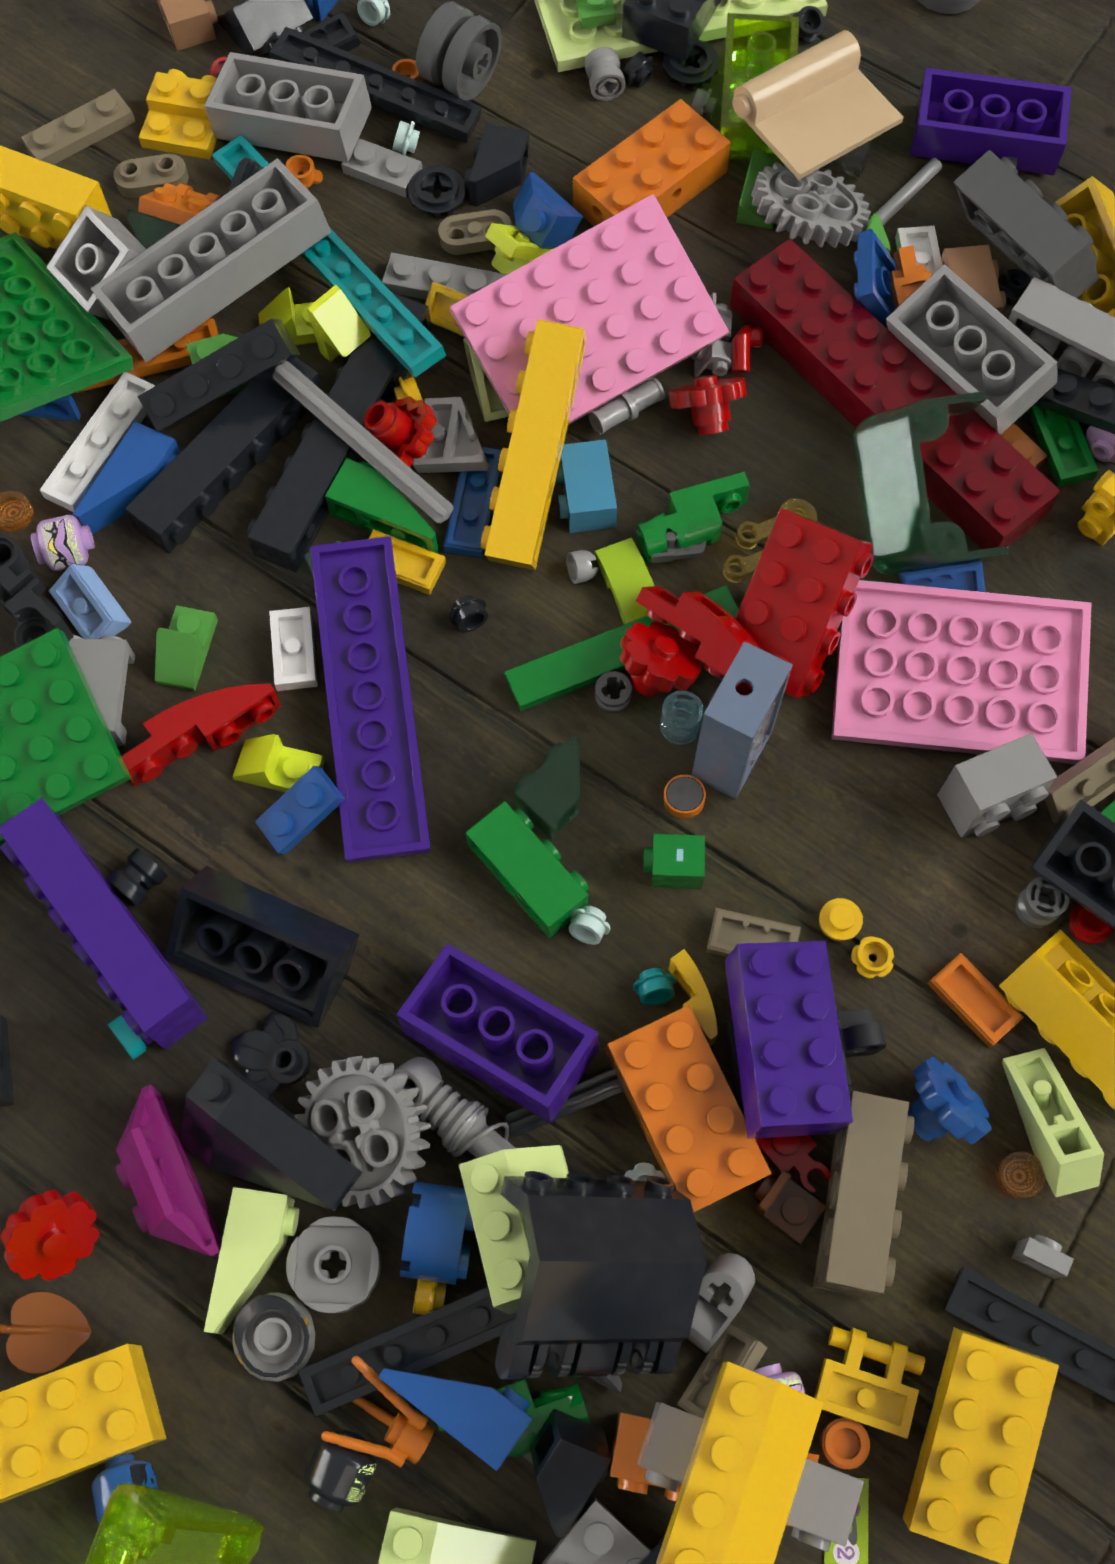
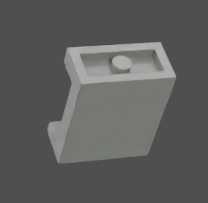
[69,635,135,746]

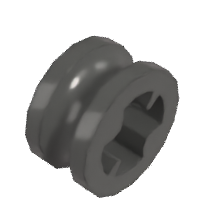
[595,671,632,713]

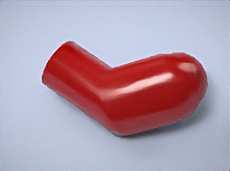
[731,325,763,375]

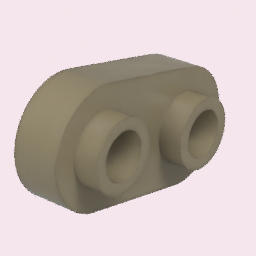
[114,154,189,198]
[438,209,511,255]

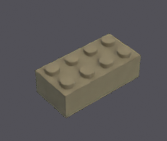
[813,1091,914,1299]

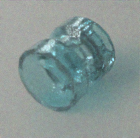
[660,691,704,744]

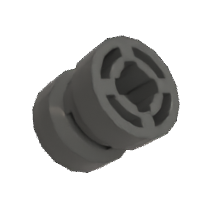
[1015,877,1070,929]

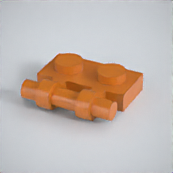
[138,183,222,225]

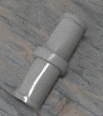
[588,377,665,434]

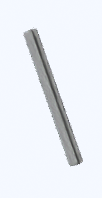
[273,361,454,524]

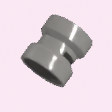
[584,47,626,101]

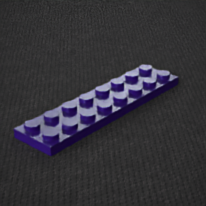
[310,536,431,863]

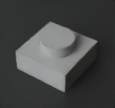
[1011,1235,1074,1279]

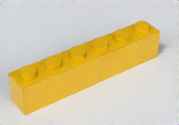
[481,319,587,571]

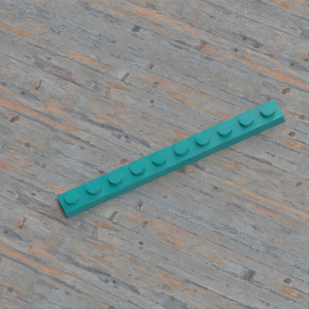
[212,135,446,378]

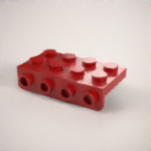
[735,508,874,698]

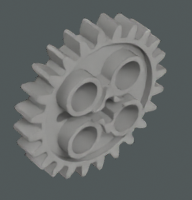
[751,162,871,248]
[294,1056,431,1208]

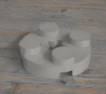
[286,1216,381,1314]

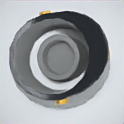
[232,1292,316,1382]

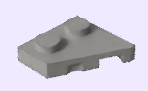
[413,397,489,473]

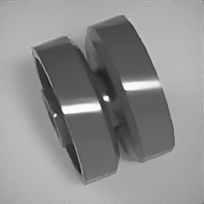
[416,1,502,101]

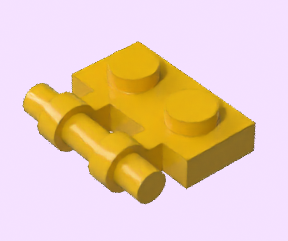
[814,1326,925,1439]

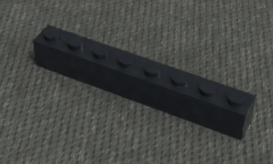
[247,293,431,573]

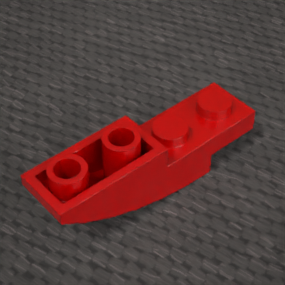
[635,586,760,679]
[122,684,281,787]

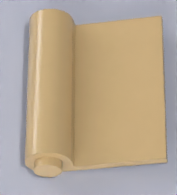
[732,30,904,180]

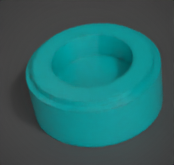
[107,1015,147,1060]

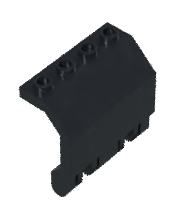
[495,1171,706,1379]

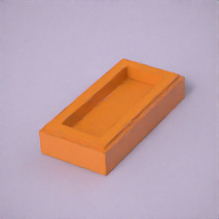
[927,953,1024,1049]

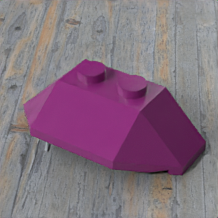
[116,1084,222,1259]

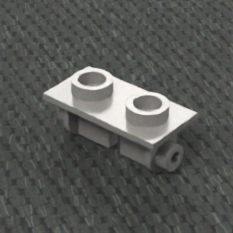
[691,292,732,377]

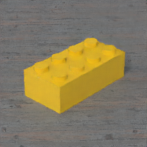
[0,145,112,250]
[902,1327,1059,1564]
[0,1344,166,1503]

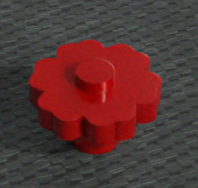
[668,375,747,435]
[364,396,437,467]
[619,621,702,697]
[0,1190,100,1281]

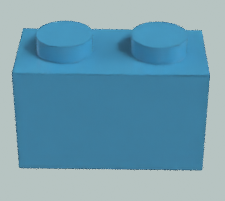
[555,440,617,533]

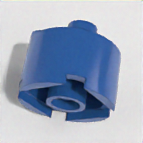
[400,1181,474,1285]

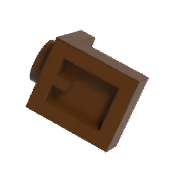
[753,1170,827,1246]

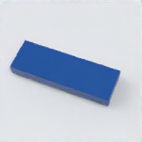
[443,447,501,558]

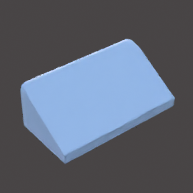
[49,564,132,639]

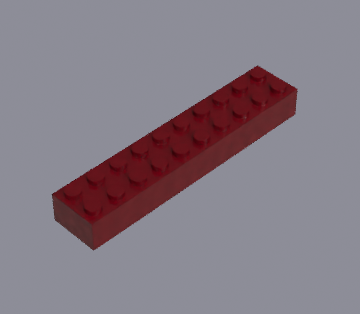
[730,238,1061,560]

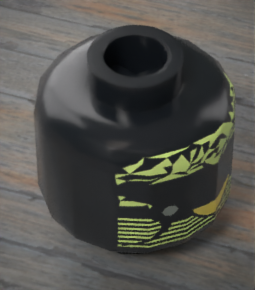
[304,1430,377,1512]

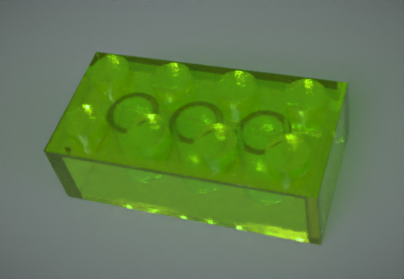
[719,13,799,162]

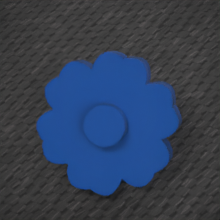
[908,1057,992,1144]

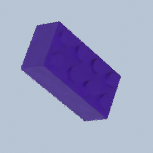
[910,68,1072,175]
[725,941,853,1139]
[396,943,599,1124]

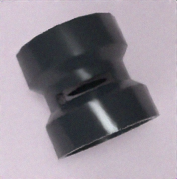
[106,848,168,908]

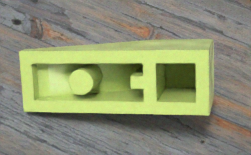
[1002,1048,1104,1197]
[204,1187,299,1335]
[378,1507,537,1564]

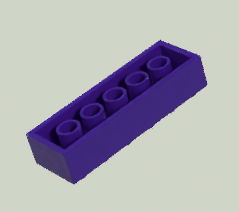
[0,797,208,1050]

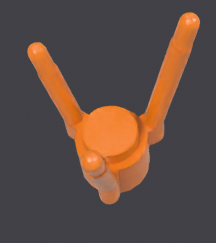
[321,1356,435,1468]

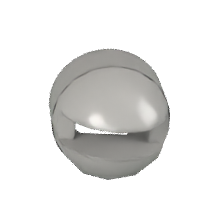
[566,550,598,584]

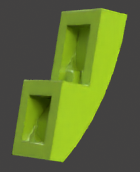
[594,538,654,625]

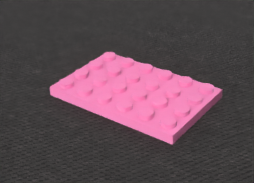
[450,194,729,424]
[831,580,1092,764]

